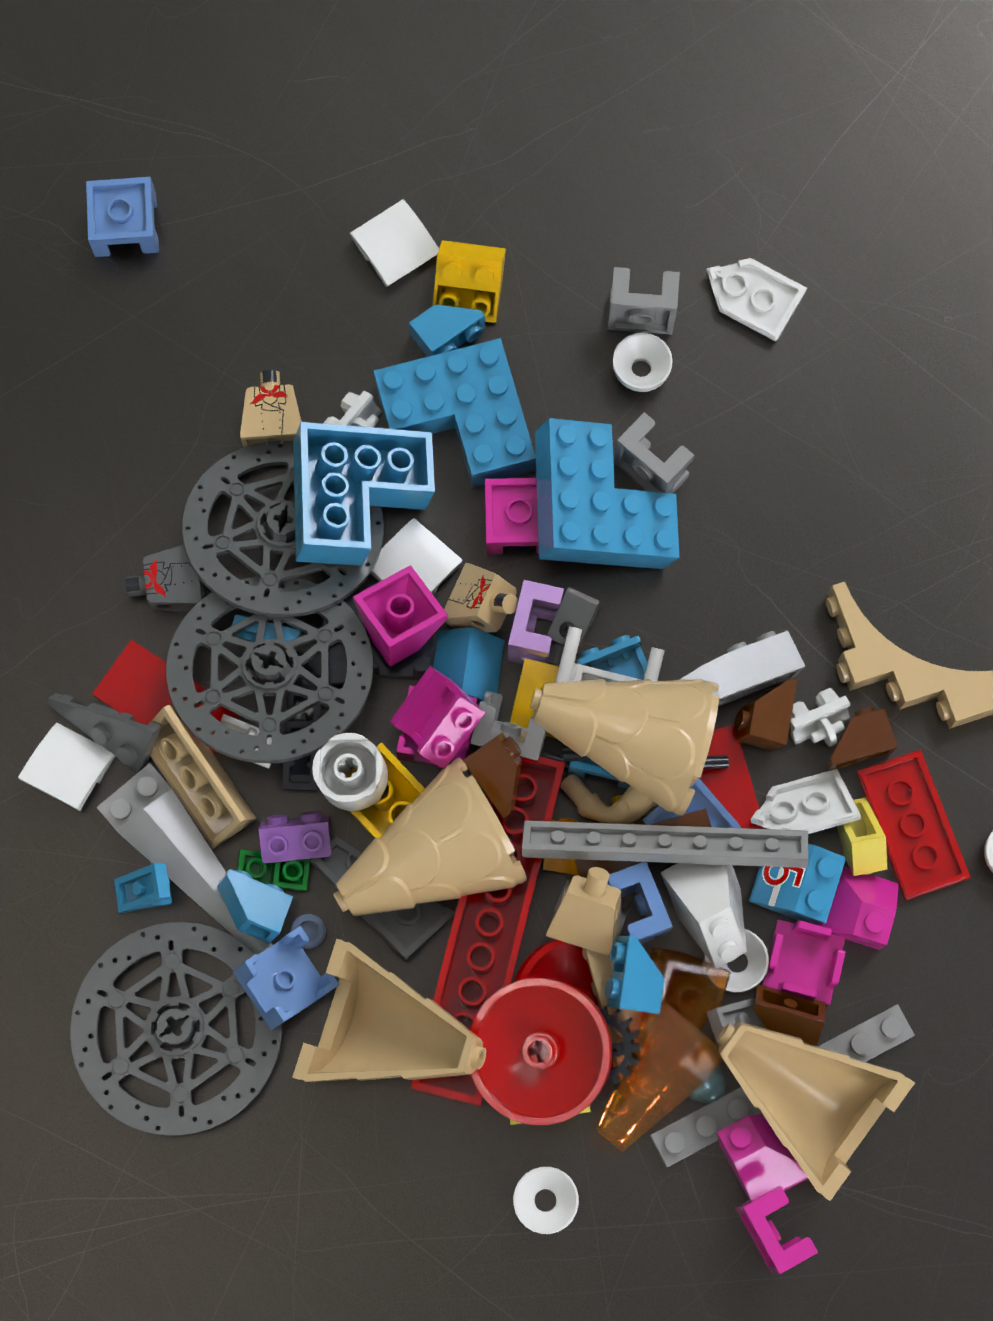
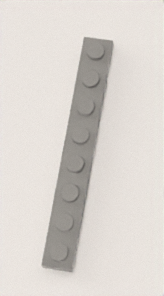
[522,821,808,868]
[650,1004,915,1168]

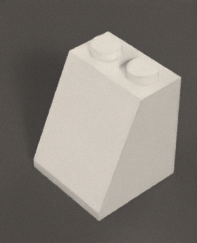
[661,863,747,969]

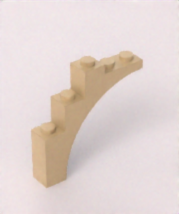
[826,582,993,729]

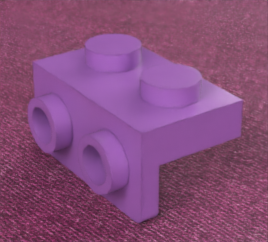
[258,811,332,863]

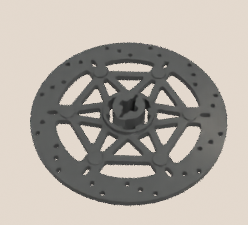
[182,441,384,617]
[166,576,373,763]
[70,922,282,1136]

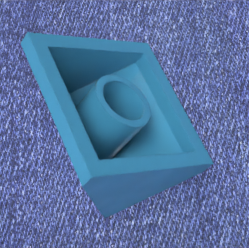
[433,627,505,704]

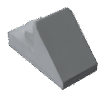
[706,998,766,1046]

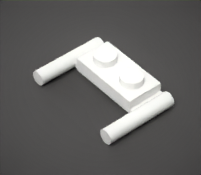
[555,626,665,683]

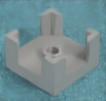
[608,267,680,335]
[613,412,695,493]
[470,691,547,761]

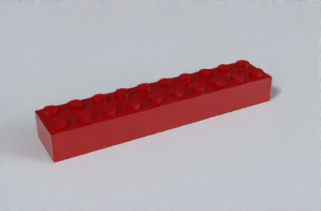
[411,756,565,1107]

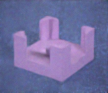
[508,580,564,665]

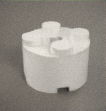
[312,733,388,811]

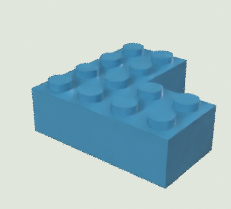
[374,338,536,488]
[535,418,679,569]
[293,422,435,566]

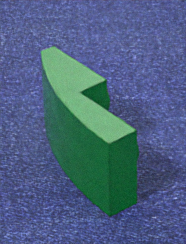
[236,849,310,891]

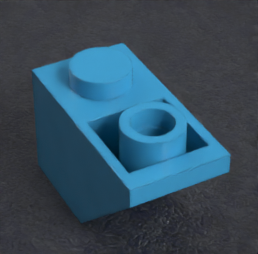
[409,304,485,357]
[217,869,293,944]
[605,936,665,1014]

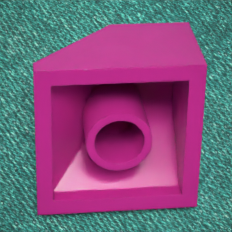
[353,565,448,667]
[818,866,899,950]
[717,1113,808,1201]

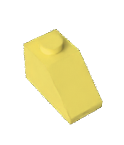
[837,797,887,876]

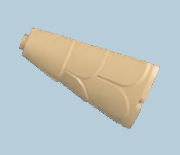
[530,679,719,816]
[333,758,527,916]
[292,939,486,1082]
[716,1022,915,1201]

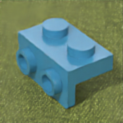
[576,635,648,680]

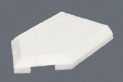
[706,258,807,342]
[751,769,861,834]

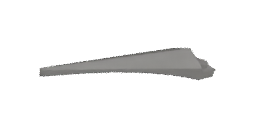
[97,763,273,955]

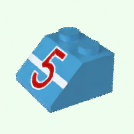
[749,844,846,925]

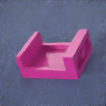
[390,666,485,769]

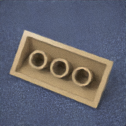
[149,705,257,849]

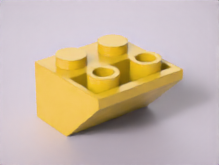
[433,240,506,323]

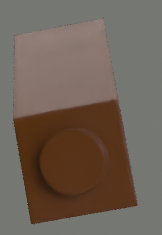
[734,678,797,751]
[825,706,898,771]
[463,732,522,818]
[753,984,826,1046]

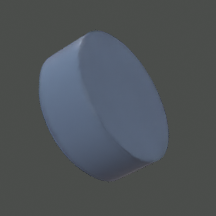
[291,914,326,950]

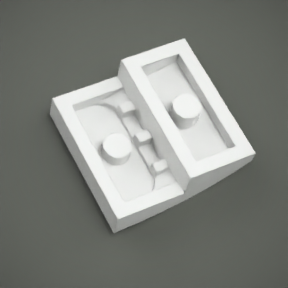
[349,199,439,287]
[367,518,463,595]
[18,723,115,811]

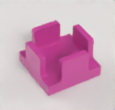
[761,919,846,1006]

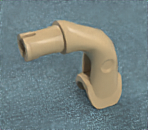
[560,774,658,824]

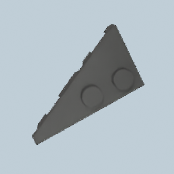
[46,693,162,773]

